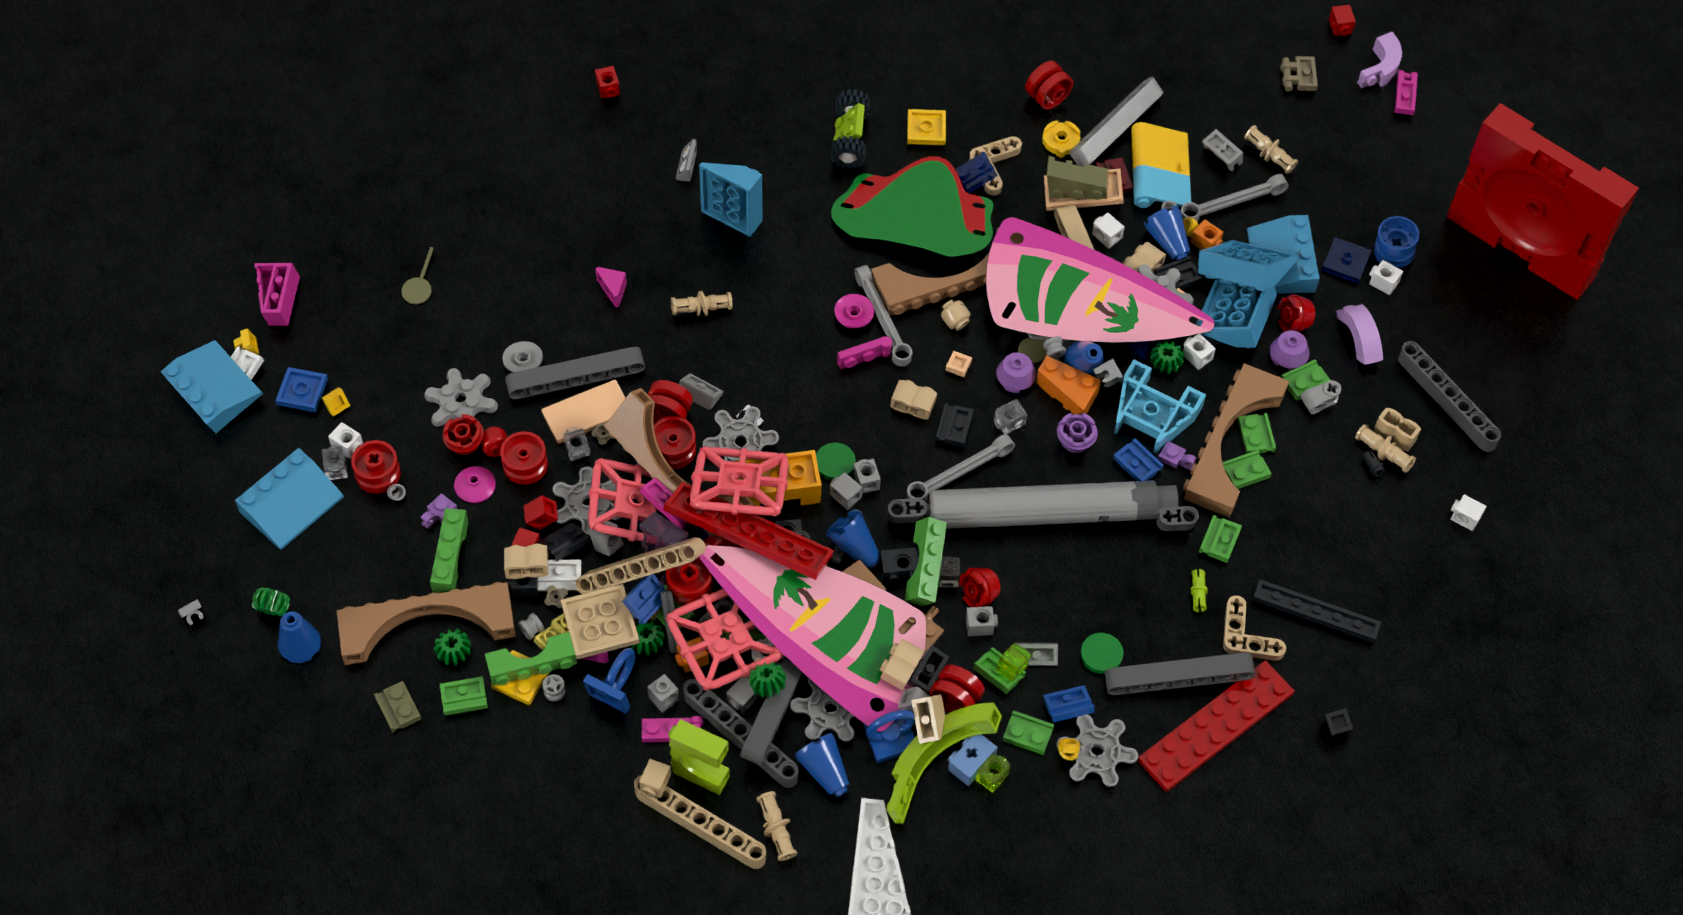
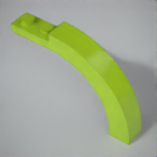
[887,703,1002,824]

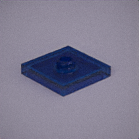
[1322,237,1372,283]

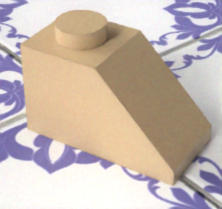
[911,694,945,743]

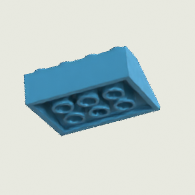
[699,162,763,237]
[1247,215,1319,294]
[1198,240,1299,291]
[1196,278,1277,348]
[160,340,263,433]
[235,448,344,550]

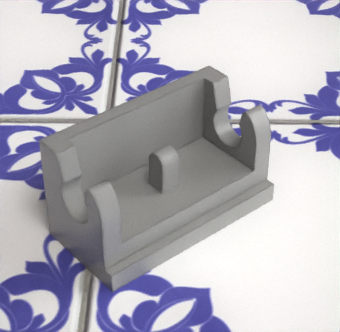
[1202,129,1243,171]
[1093,359,1124,387]

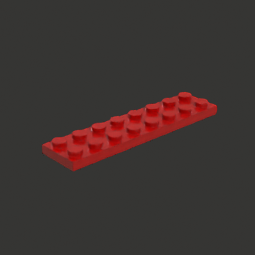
[663,482,834,580]
[1137,660,1295,793]

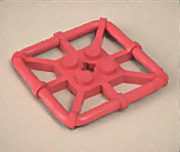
[690,446,789,516]
[588,458,678,546]
[666,589,785,691]

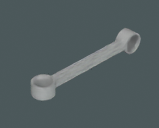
[1181,174,1289,222]
[854,265,912,366]
[907,434,1015,502]

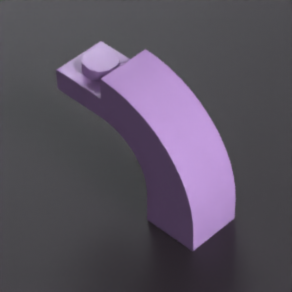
[1357,32,1402,88]
[1336,304,1383,365]

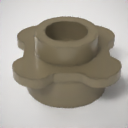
[592,423,614,445]
[545,585,568,608]

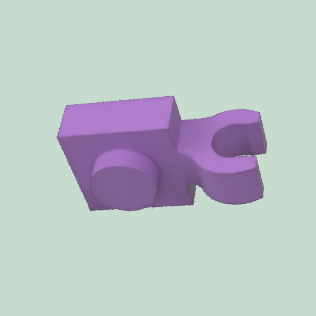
[1158,441,1196,471]
[421,493,457,529]

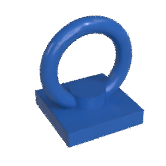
[583,648,635,713]
[862,710,915,763]

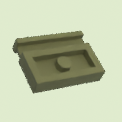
[374,681,421,733]

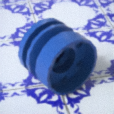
[1374,216,1419,268]

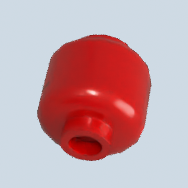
[481,427,507,457]

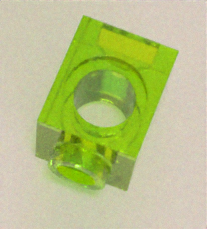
[995,643,1032,682]
[976,753,1010,793]

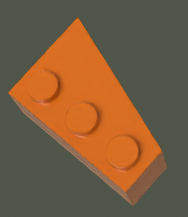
[1036,356,1101,415]

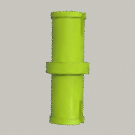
[1191,569,1208,612]

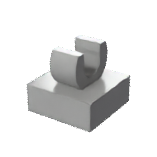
[177,600,203,625]

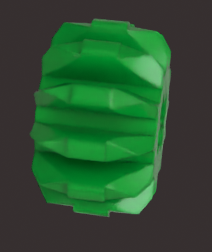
[1150,340,1184,375]
[252,587,290,617]
[631,620,665,656]
[434,628,471,666]
[749,661,786,698]

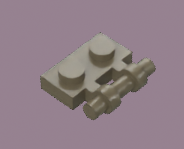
[1281,56,1318,91]

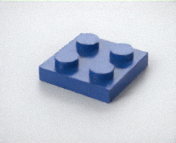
[275,367,328,412]

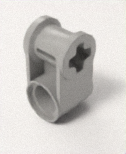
[1300,380,1341,414]

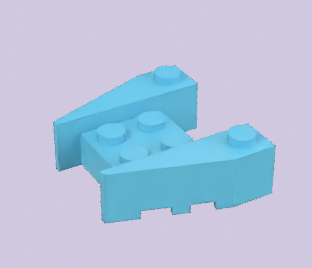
[1114,360,1206,454]

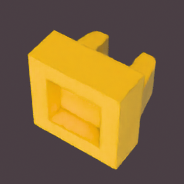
[234,328,259,355]
[322,387,350,416]

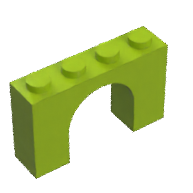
[668,719,730,795]

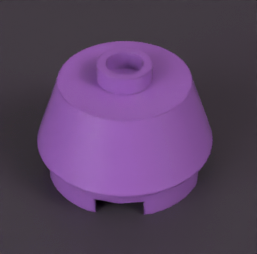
[1270,331,1310,371]
[996,353,1036,393]
[1057,413,1098,453]

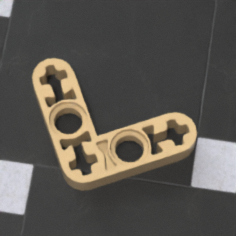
[969,137,1022,196]
[1223,596,1286,661]

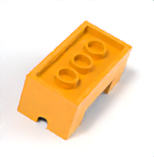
[733,450,821,506]

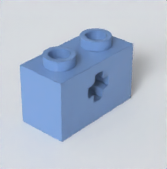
[948,735,997,786]

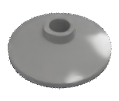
[502,341,543,373]

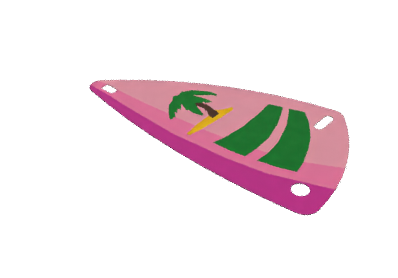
[986,218,1214,342]
[700,545,926,731]

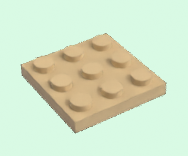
[561,584,640,659]

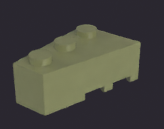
[1047,156,1109,200]

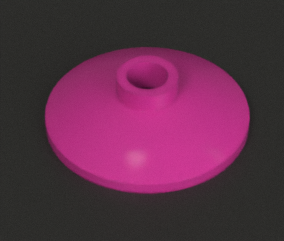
[834,294,874,328]
[454,466,496,503]

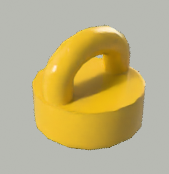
[1183,217,1198,238]
[1058,738,1080,761]

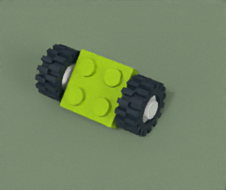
[831,89,870,169]

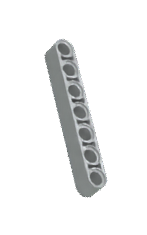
[1069,77,1163,167]

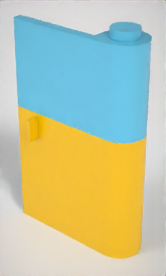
[1131,122,1191,208]

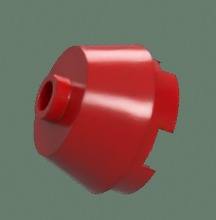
[1277,294,1315,332]
[443,414,484,455]
[959,568,1000,607]

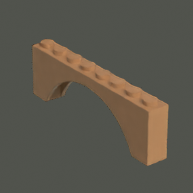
[871,228,1024,316]
[1182,363,1289,518]
[604,388,755,536]
[337,582,516,665]

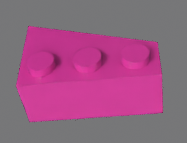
[255,263,300,326]

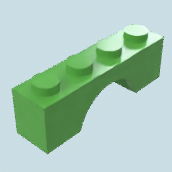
[430,508,468,593]
[905,517,947,607]
[485,632,577,686]

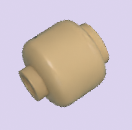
[941,300,970,330]

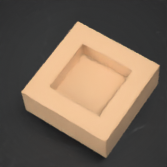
[946,351,972,377]

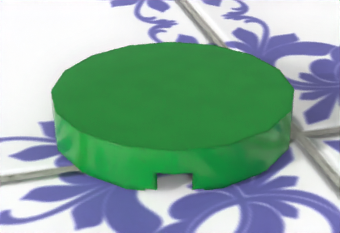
[816,443,856,481]
[1080,633,1124,674]

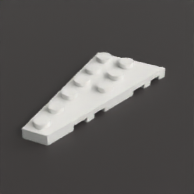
[848,798,910,915]

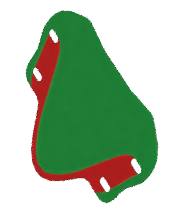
[831,156,993,257]

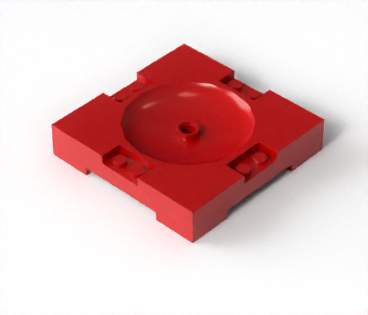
[1446,103,1639,300]

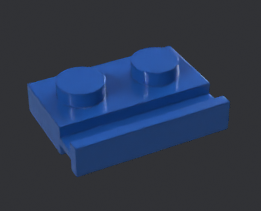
[1113,438,1163,481]
[622,574,665,624]
[1043,685,1094,722]

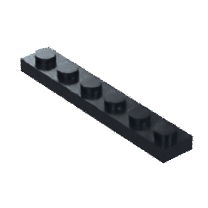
[1253,579,1381,643]

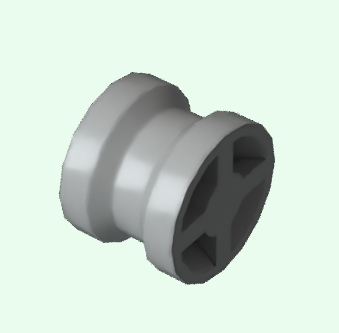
[1043,336,1067,359]
[518,613,544,640]
[543,674,565,701]

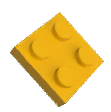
[907,109,946,145]
[491,650,549,706]

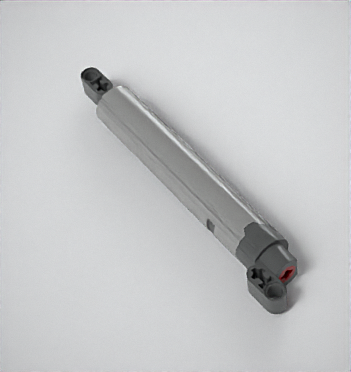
[887,480,1199,531]

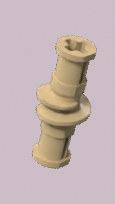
[1244,125,1298,174]
[671,291,732,317]
[1355,424,1416,472]
[756,791,797,861]

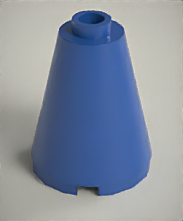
[1144,206,1190,261]
[1063,341,1103,377]
[826,510,880,569]
[278,611,321,663]
[795,733,849,797]

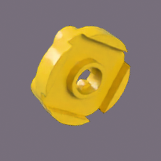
[1042,121,1081,157]

